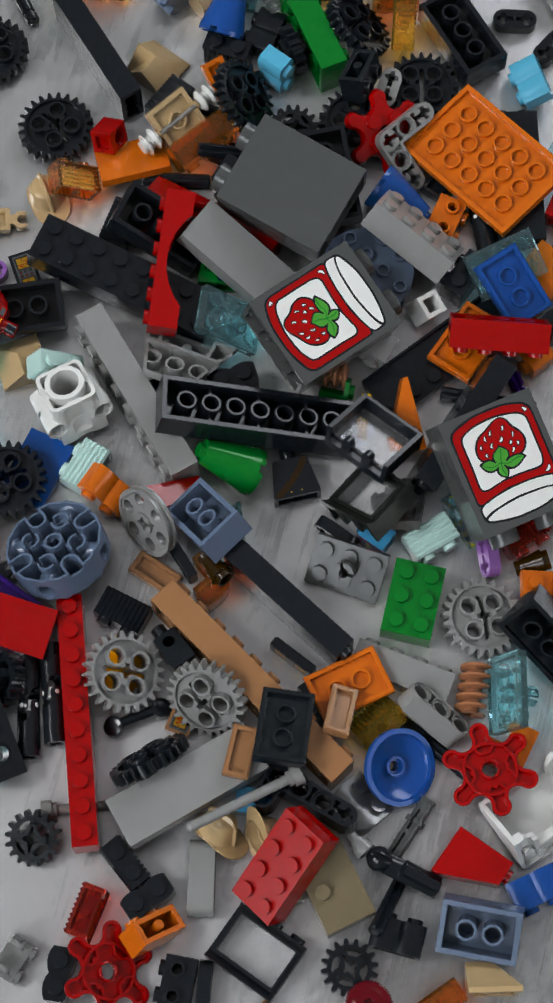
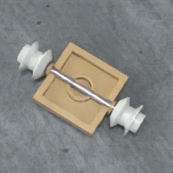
[138,85,217,155]

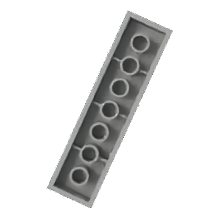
[75,303,200,482]

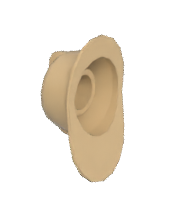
[27,173,71,224]
[194,805,248,860]
[244,806,278,857]

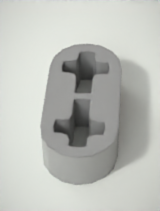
[377,68,402,108]

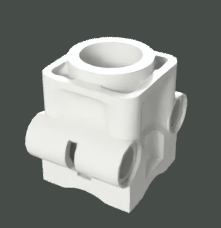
[30,359,114,446]

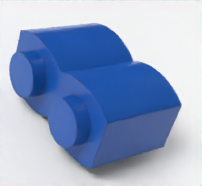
[504,862,553,918]

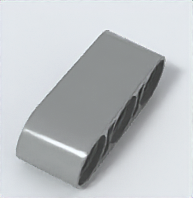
[397,681,470,748]
[187,840,216,917]

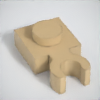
[0,208,27,234]

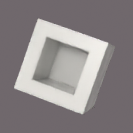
[405,289,447,328]

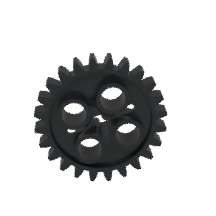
[325,0,391,57]
[0,16,29,85]
[385,52,460,120]
[212,58,274,131]
[318,91,388,157]
[18,92,94,165]
[0,440,48,520]
[109,733,190,787]

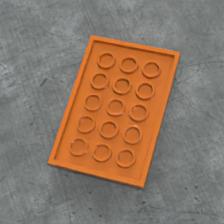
[404,84,553,237]

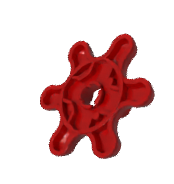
[344,89,415,173]
[442,723,539,816]
[64,920,152,1003]

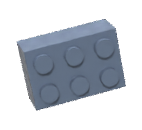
[168,477,253,564]
[435,892,525,967]

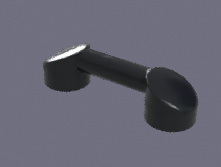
[103,698,172,739]

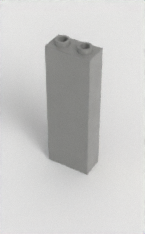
[176,199,295,303]
[105,722,269,850]

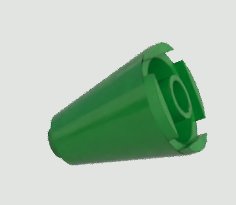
[194,439,267,495]

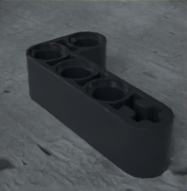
[253,764,358,834]

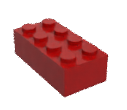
[447,312,552,358]
[231,805,339,926]

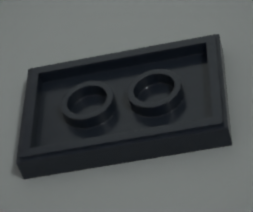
[252,687,315,769]

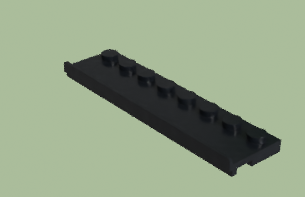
[362,291,544,412]

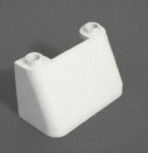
[478,751,553,869]

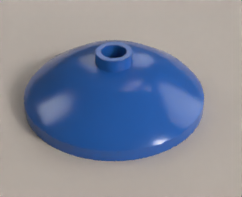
[364,728,435,807]

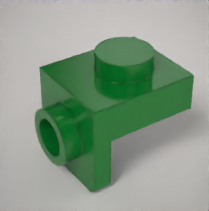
[318,378,356,401]

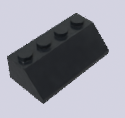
[497,584,553,683]

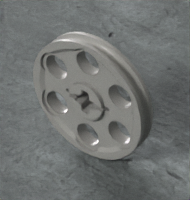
[119,484,177,557]

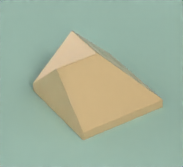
[127,40,190,94]
[0,334,41,392]
[464,961,524,997]

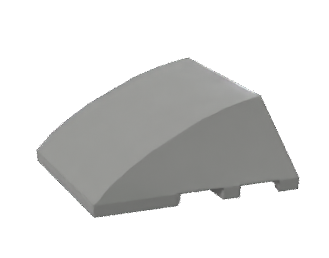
[142,327,238,381]

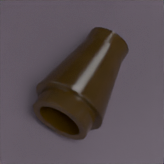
[513,549,552,577]
[198,552,234,587]

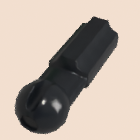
[366,846,443,899]

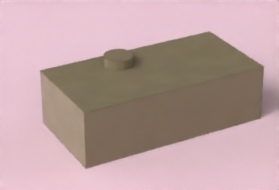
[305,822,376,938]

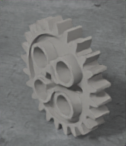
[440,577,518,659]
[81,630,165,715]
[167,658,248,738]

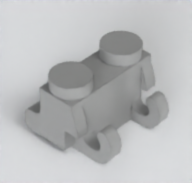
[0,932,38,985]

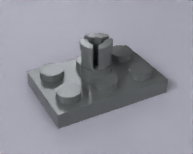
[304,532,391,604]

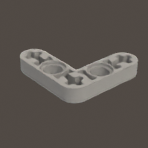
[375,102,434,190]

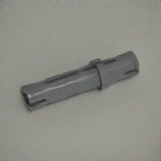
[388,795,436,858]

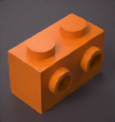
[429,193,469,240]
[119,904,186,959]

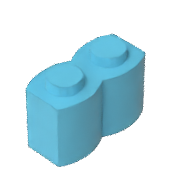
[257,44,295,94]
[508,53,553,110]

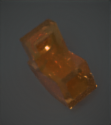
[192,552,230,614]

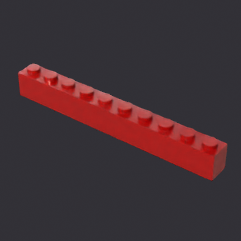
[56,594,101,854]

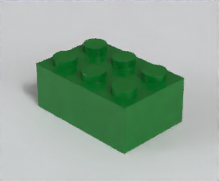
[379,558,446,648]

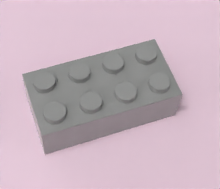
[361,189,464,284]

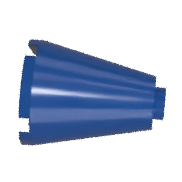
[198,0,246,40]
[364,165,431,219]

